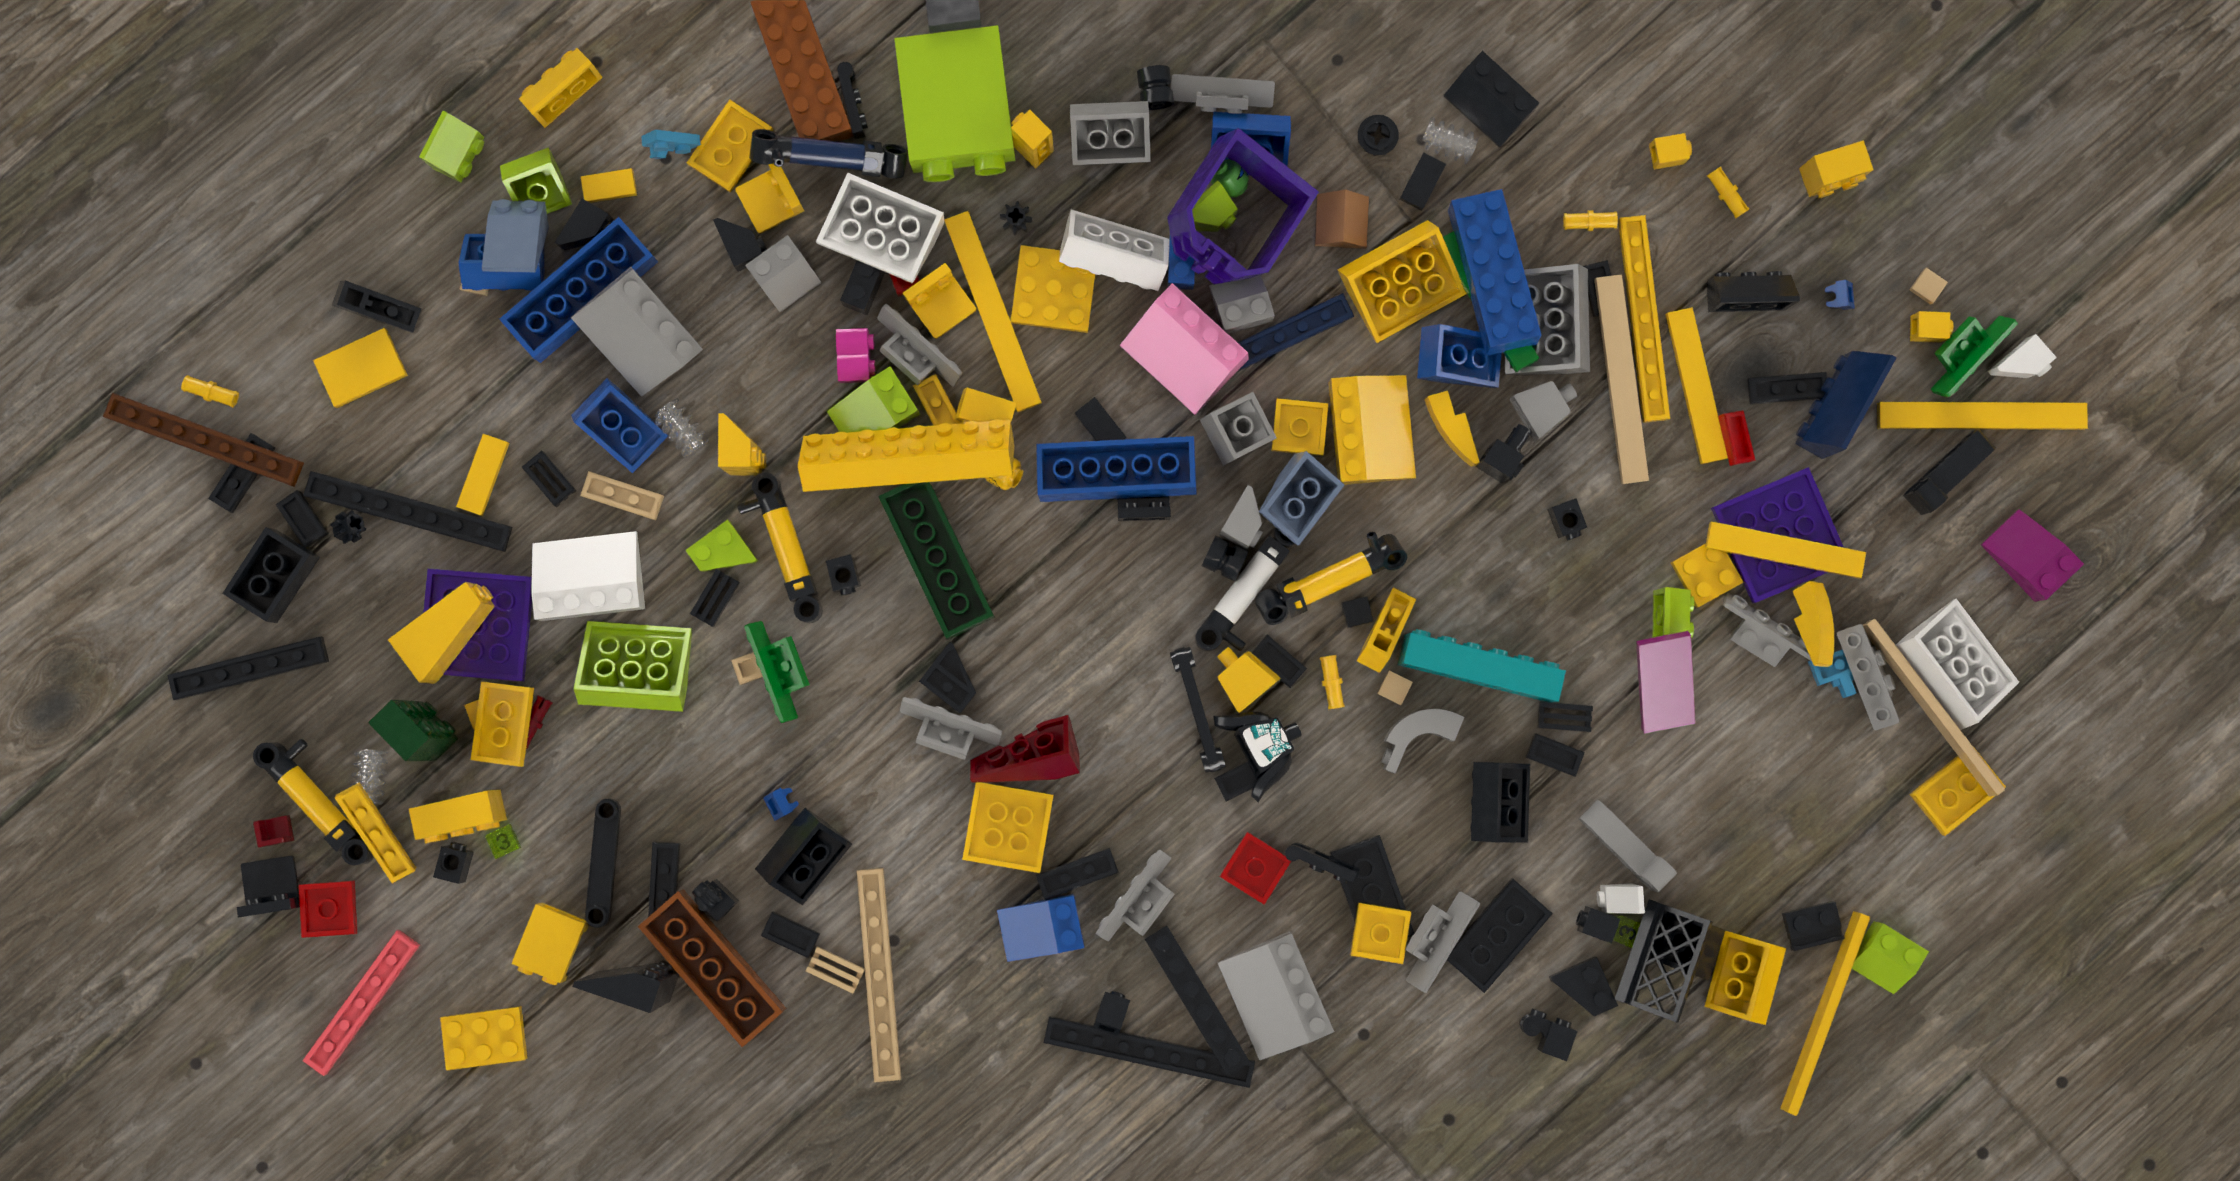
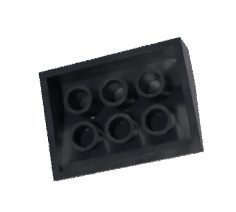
[572,961,679,1013]

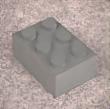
[1070,101,1151,165]

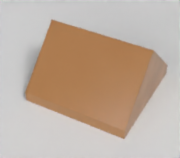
[1315,190,1369,249]

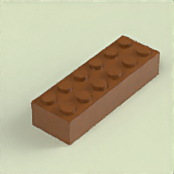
[750,0,854,142]
[638,889,787,1047]

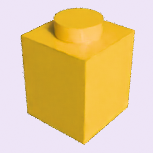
[1649,133,1692,170]
[1910,311,1954,342]

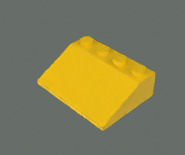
[1337,220,1467,343]
[1328,375,1416,485]

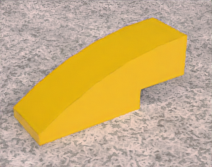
[1425,391,1480,467]
[1793,581,1834,667]

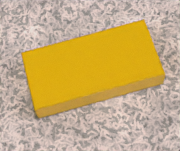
[581,168,637,203]

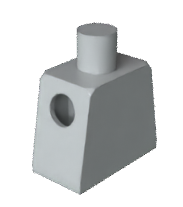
[1509,381,1577,442]

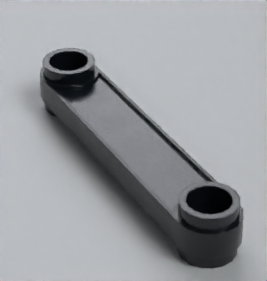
[1170,647,1226,773]
[585,798,621,928]

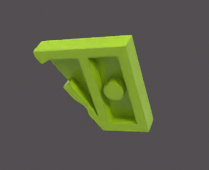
[685,520,758,572]

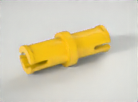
[1707,166,1750,219]
[1563,210,1618,231]
[181,375,239,408]
[1320,655,1345,709]

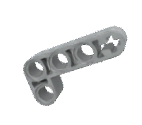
[1579,800,1677,892]

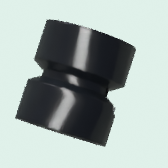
[1137,65,1174,110]
[1201,535,1248,581]

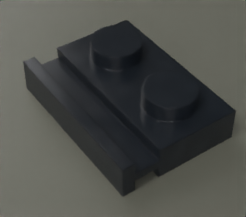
[1782,901,1845,951]

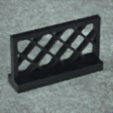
[1615,899,1713,1023]

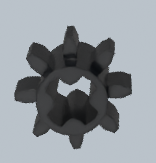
[1000,201,1032,235]
[330,510,366,544]

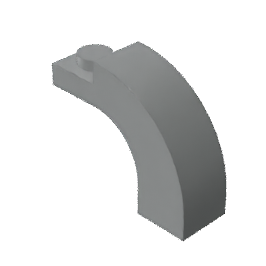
[1381,709,1464,773]

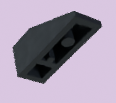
[332,280,422,333]

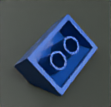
[1210,112,1291,175]
[458,234,545,291]

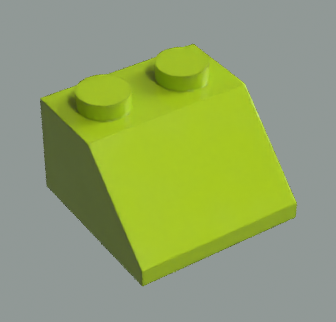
[419,111,484,183]
[500,147,572,214]
[1652,587,1694,638]
[1852,921,1929,994]

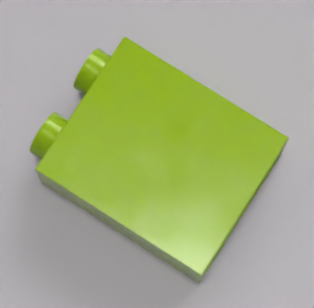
[894,25,1016,182]

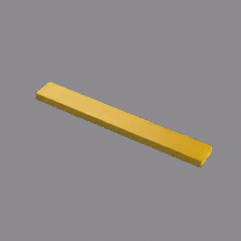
[944,211,1042,413]
[1618,215,1670,423]
[1877,402,2088,430]
[1780,911,1870,1116]

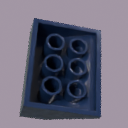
[1795,351,1897,459]

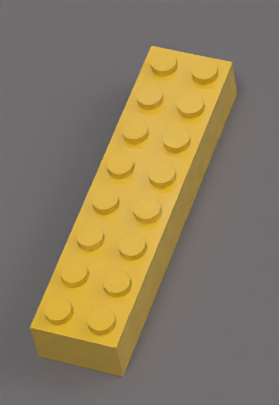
[798,419,1015,492]

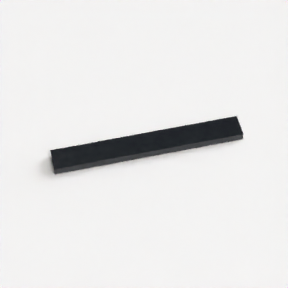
[303,471,513,552]
[1043,1016,1255,1088]

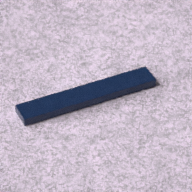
[1237,293,1354,372]

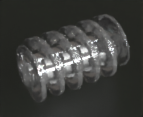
[1421,117,1479,165]
[655,398,709,458]
[350,749,389,804]

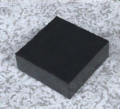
[1341,596,1374,628]

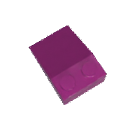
[1981,509,2084,602]

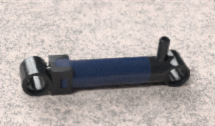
[749,129,908,179]

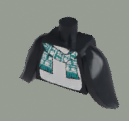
[1213,712,1302,803]

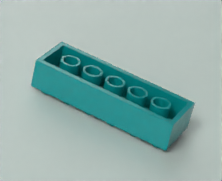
[1397,629,1566,703]

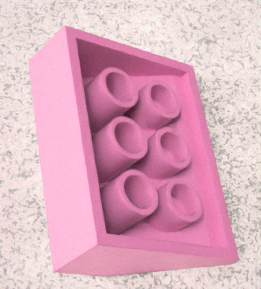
[1120,283,1249,415]

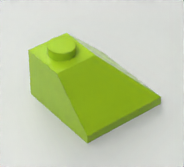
[1192,180,1238,232]

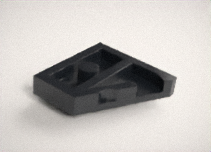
[919,642,976,714]
[1549,956,1618,1016]

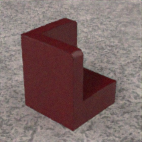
[253,815,295,848]

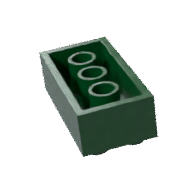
[368,700,459,761]

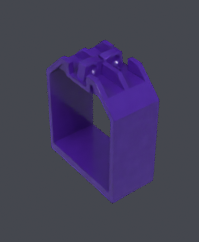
[1167,128,1319,285]

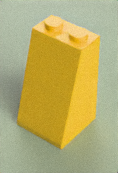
[388,582,495,684]

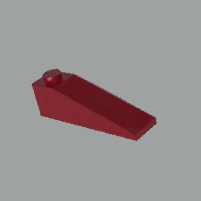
[970,715,1080,783]

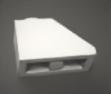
[1988,334,2057,378]
[1597,883,1645,914]

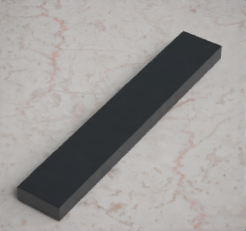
[167,636,329,700]

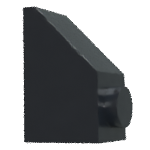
[555,199,614,250]
[713,218,767,272]

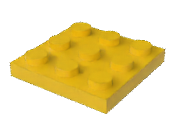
[1011,245,1095,333]
[962,782,1054,873]

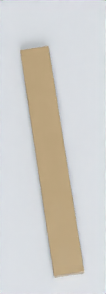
[1594,275,1649,484]
[1863,619,2005,796]
[857,868,901,1082]

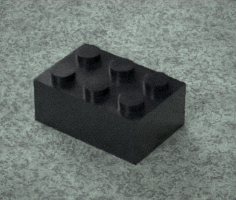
[222,527,320,623]

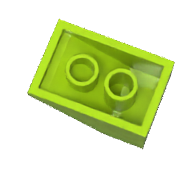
[827,367,920,433]

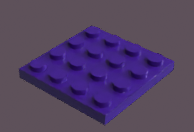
[1711,467,1844,604]
[423,569,532,682]

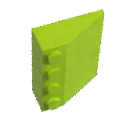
[574,621,692,712]

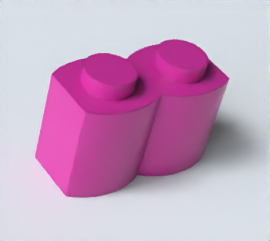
[836,328,876,383]

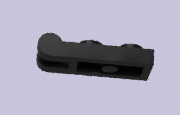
[837,62,868,140]
[1285,842,1361,884]

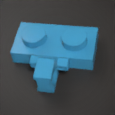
[641,129,701,159]
[1808,649,1856,698]

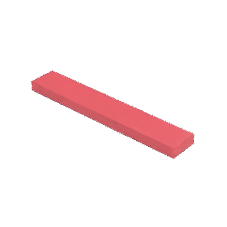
[303,930,420,1076]

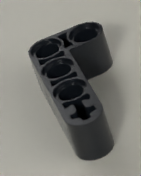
[1903,428,1996,515]

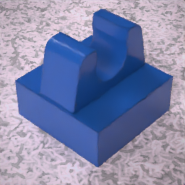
[1825,280,1855,310]
[763,788,799,821]

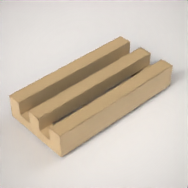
[806,947,865,994]

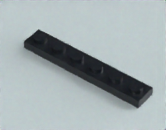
[1144,925,1250,1076]

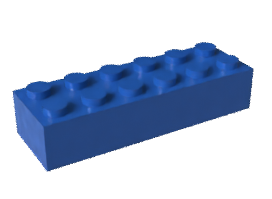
[1448,189,1542,356]
[499,217,658,363]
[1036,436,1197,502]

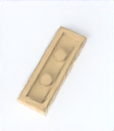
[580,471,664,520]

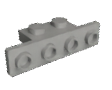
[1171,74,1275,114]
[877,304,962,387]
[1723,593,1812,667]
[1837,624,1900,730]
[900,697,1002,760]
[1096,850,1175,941]
[1405,891,1480,993]

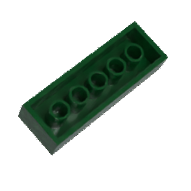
[878,482,995,640]

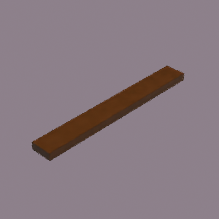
[103,393,304,487]

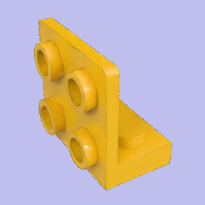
[735,163,804,234]
[903,263,976,339]

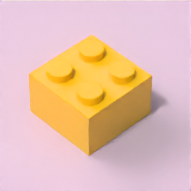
[1799,140,1874,198]

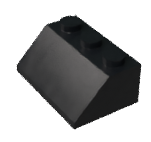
[1443,50,1539,148]
[1707,271,1800,312]
[1470,762,1530,843]
[755,807,852,906]

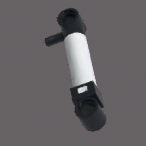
[1195,527,1295,651]

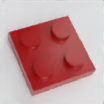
[1219,832,1291,905]
[299,881,357,938]

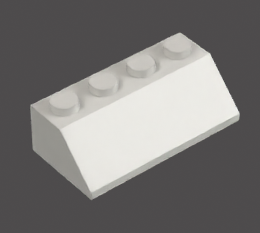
[1059,210,1169,291]

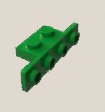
[1931,316,2018,397]
[744,621,810,723]

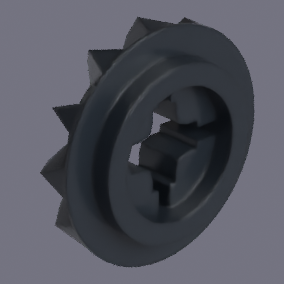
[1357,115,1399,156]

